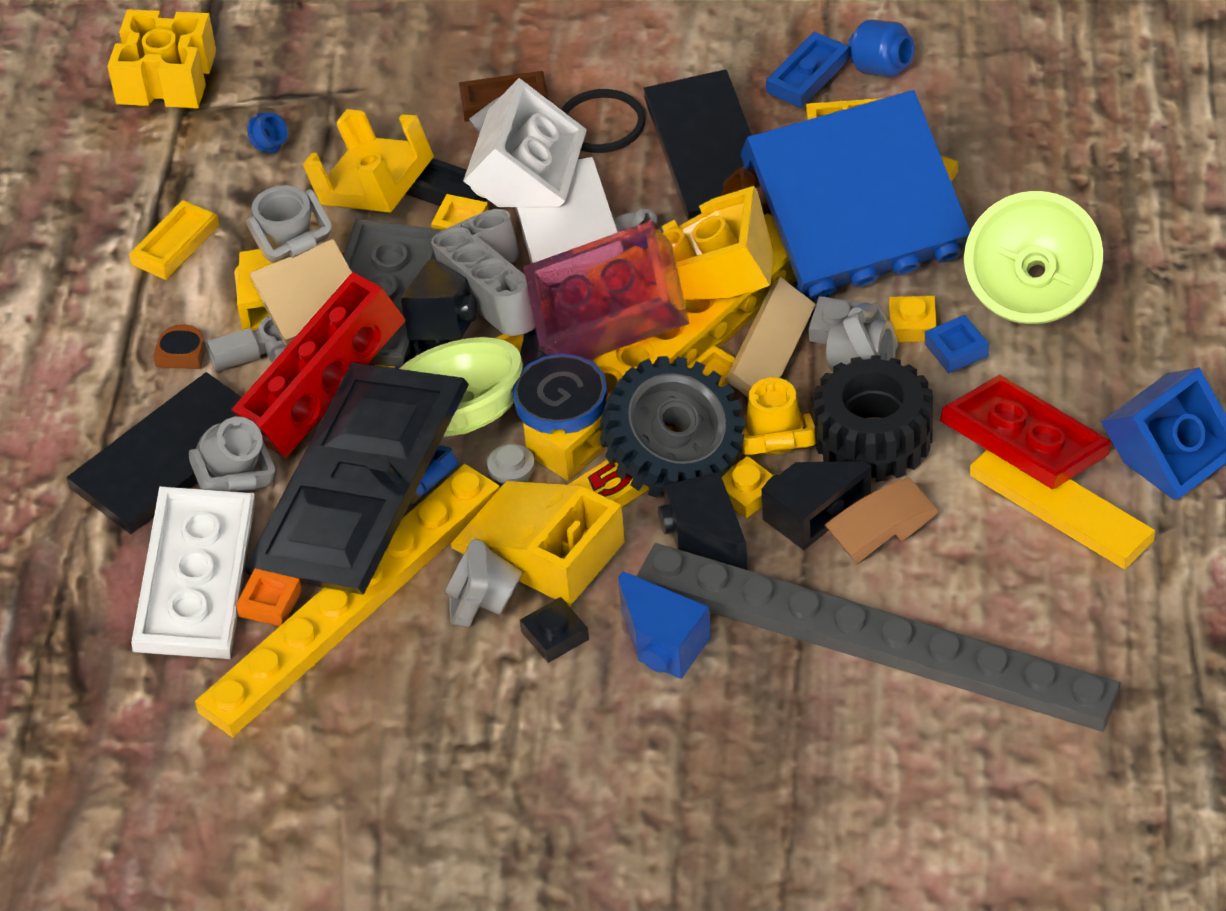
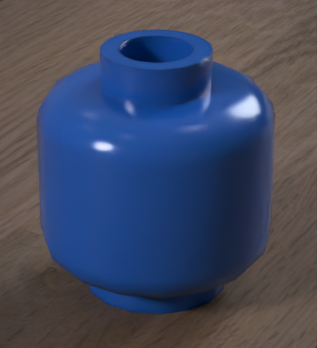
[848,19,915,77]

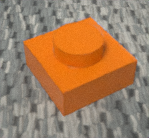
[236,568,302,626]

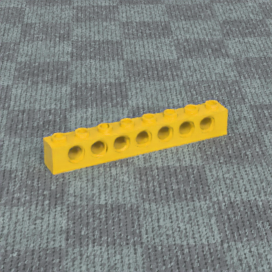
[523,213,796,482]

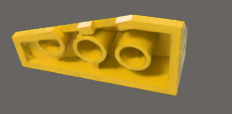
[581,186,774,304]

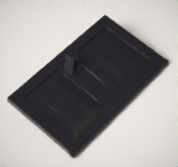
[244,362,469,595]

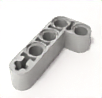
[431,209,540,336]

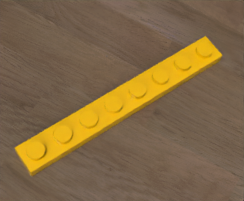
[195,464,500,738]

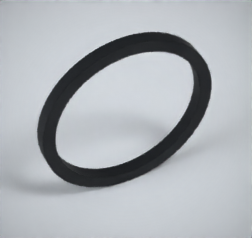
[561,89,645,153]

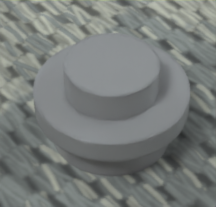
[487,444,535,486]

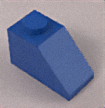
[618,571,711,679]

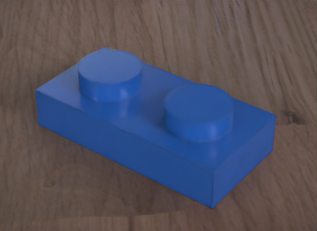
[766,31,850,109]

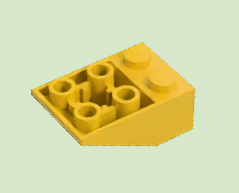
[451,481,625,606]

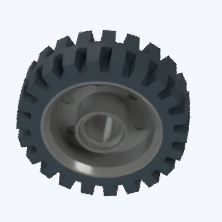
[599,356,745,498]

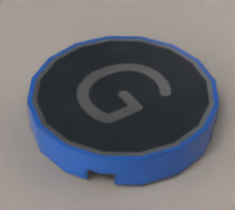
[513,354,608,434]

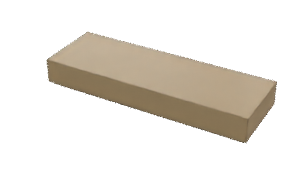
[725,277,816,397]

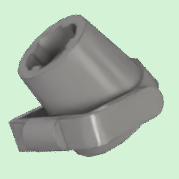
[246,185,332,262]
[826,302,899,370]
[189,416,275,492]
[445,538,523,627]

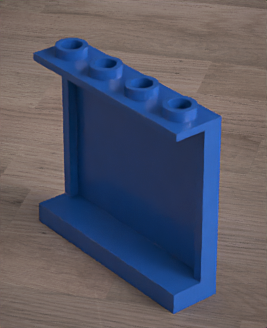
[740,90,970,300]

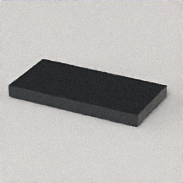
[643,69,752,220]
[67,372,242,535]

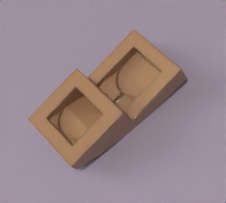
[825,477,939,564]

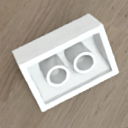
[463,78,587,207]

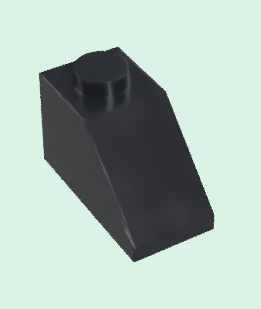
[401,260,477,340]
[761,461,871,550]
[658,472,748,570]

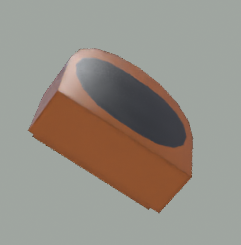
[153,324,205,369]

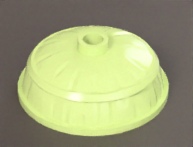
[964,191,1103,324]
[399,337,523,437]

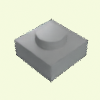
[809,296,861,344]

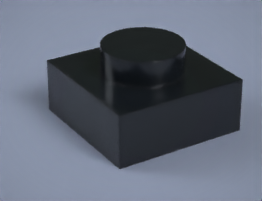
[520,597,589,663]

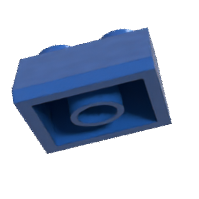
[1101,367,1226,500]

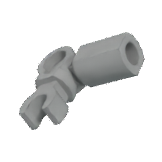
[206,316,286,373]

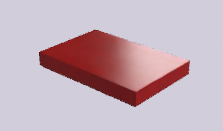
[939,375,1112,490]

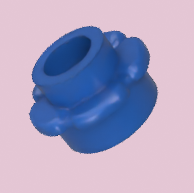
[247,112,288,154]

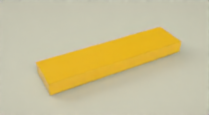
[970,450,1155,570]

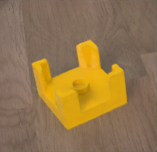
[302,109,434,213]

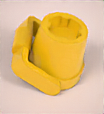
[740,377,816,455]

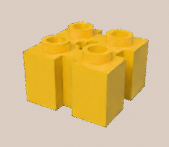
[107,9,216,108]

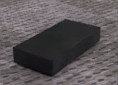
[406,158,488,206]

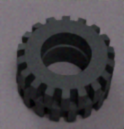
[813,355,933,482]

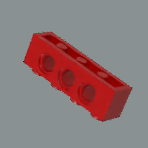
[231,272,406,459]

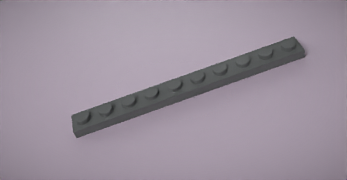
[637,543,1121,732]

